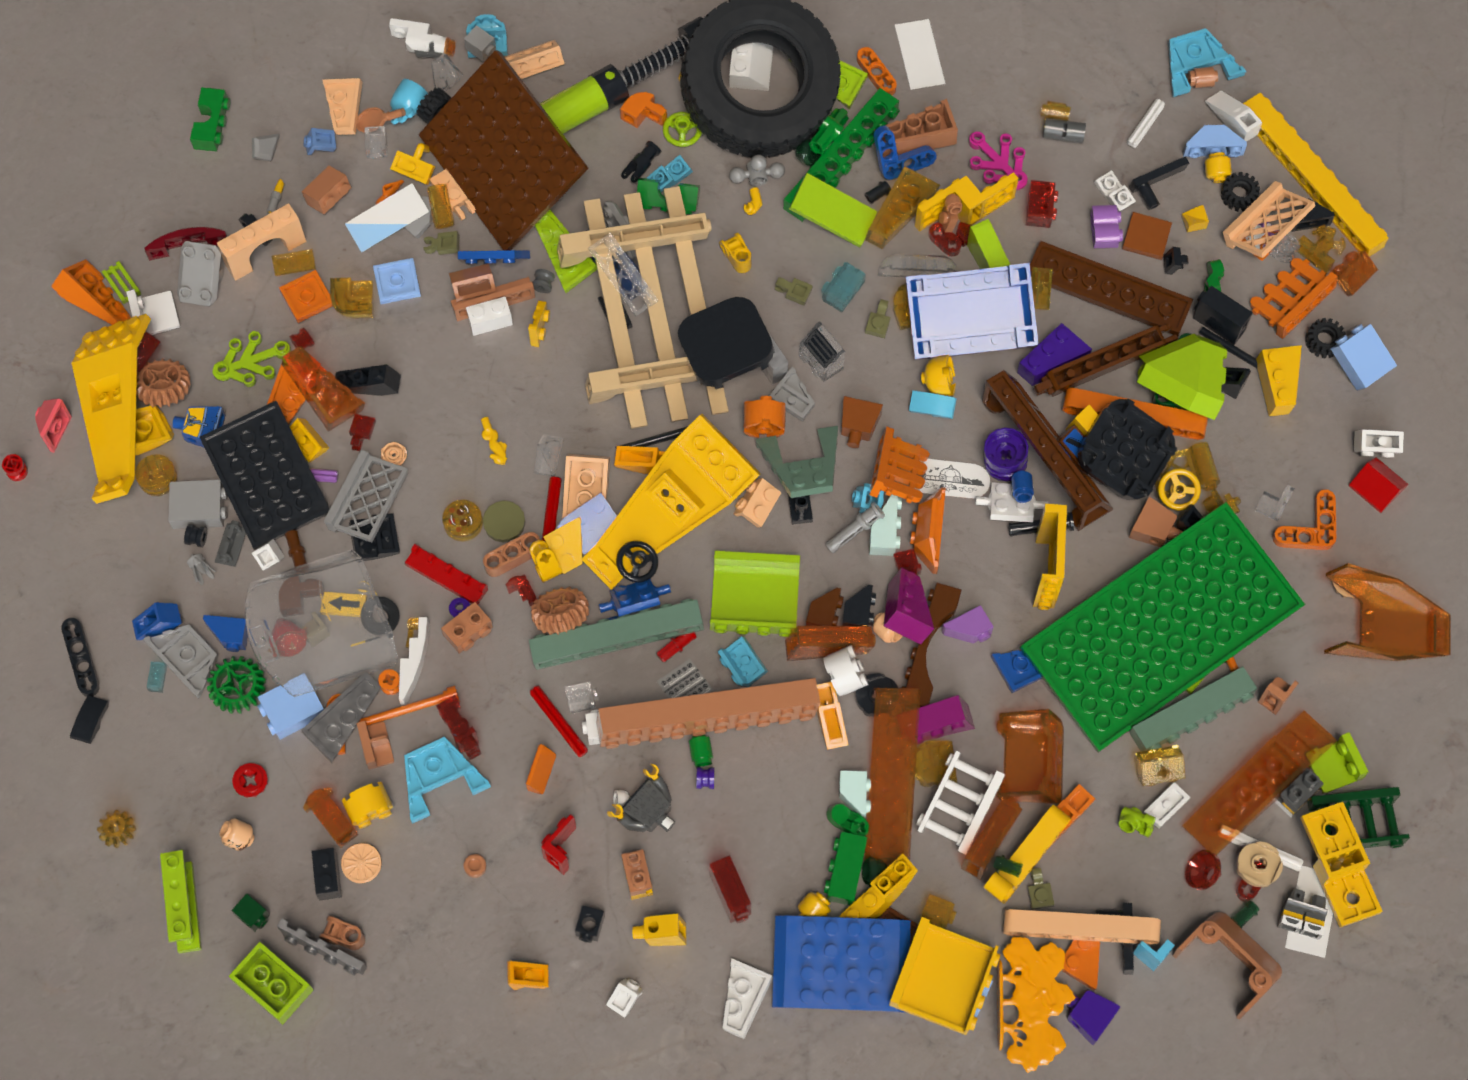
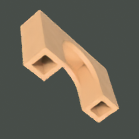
[217,203,306,281]

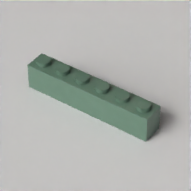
[1129,667,1257,755]

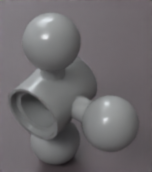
[729,155,785,186]

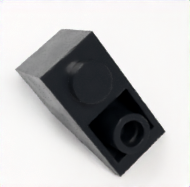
[842,585,876,632]

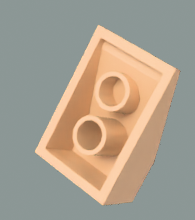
[562,454,610,519]

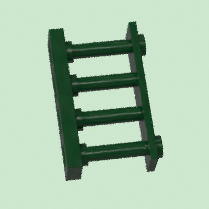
[1307,787,1410,848]

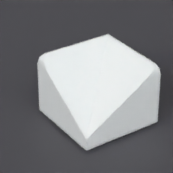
[252,539,284,571]

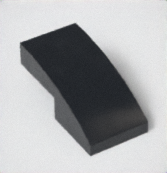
[70,695,109,744]

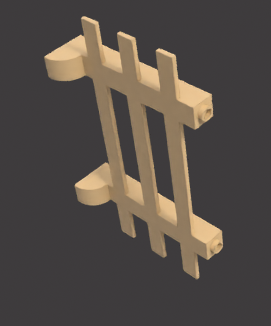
[557,186,729,429]

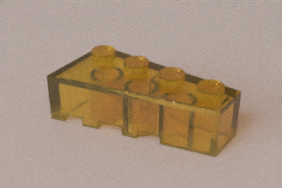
[865,166,940,249]

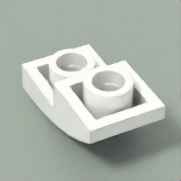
[1093,171,1136,211]

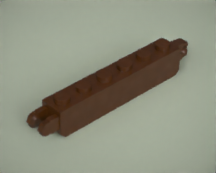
[1033,323,1178,397]

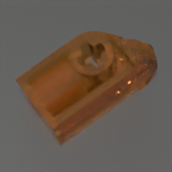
[303,787,358,848]

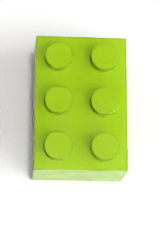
[229,942,314,1025]

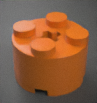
[744,396,786,438]

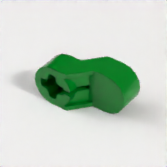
[1204,259,1225,292]
[827,804,869,836]

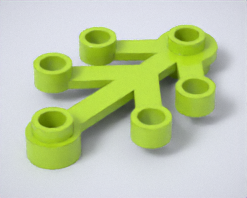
[212,331,291,387]

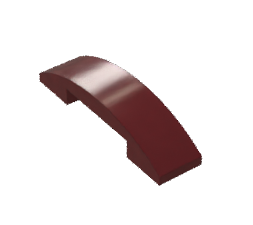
[145,227,227,261]

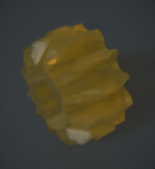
[97,810,136,848]

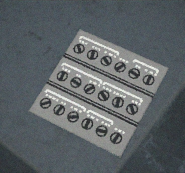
[656,659,713,698]

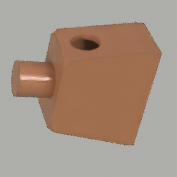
[1129,497,1184,547]

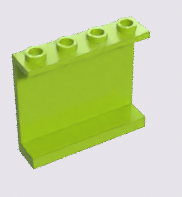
[710,551,800,637]

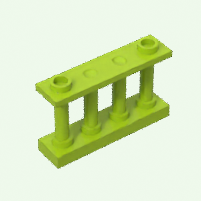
[160,850,202,954]

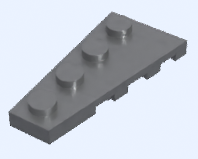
[301,672,381,763]
[277,918,367,975]

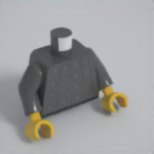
[607,763,675,832]

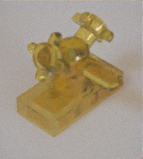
[1295,225,1346,274]

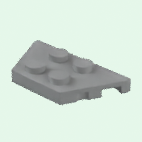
[143,625,218,698]

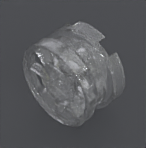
[1269,231,1300,263]

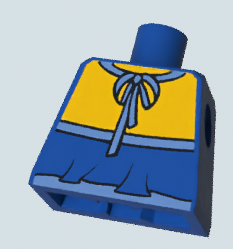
[173,406,226,448]

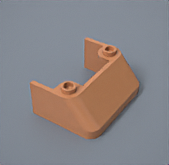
[1173,912,1282,1020]

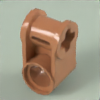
[319,916,365,950]

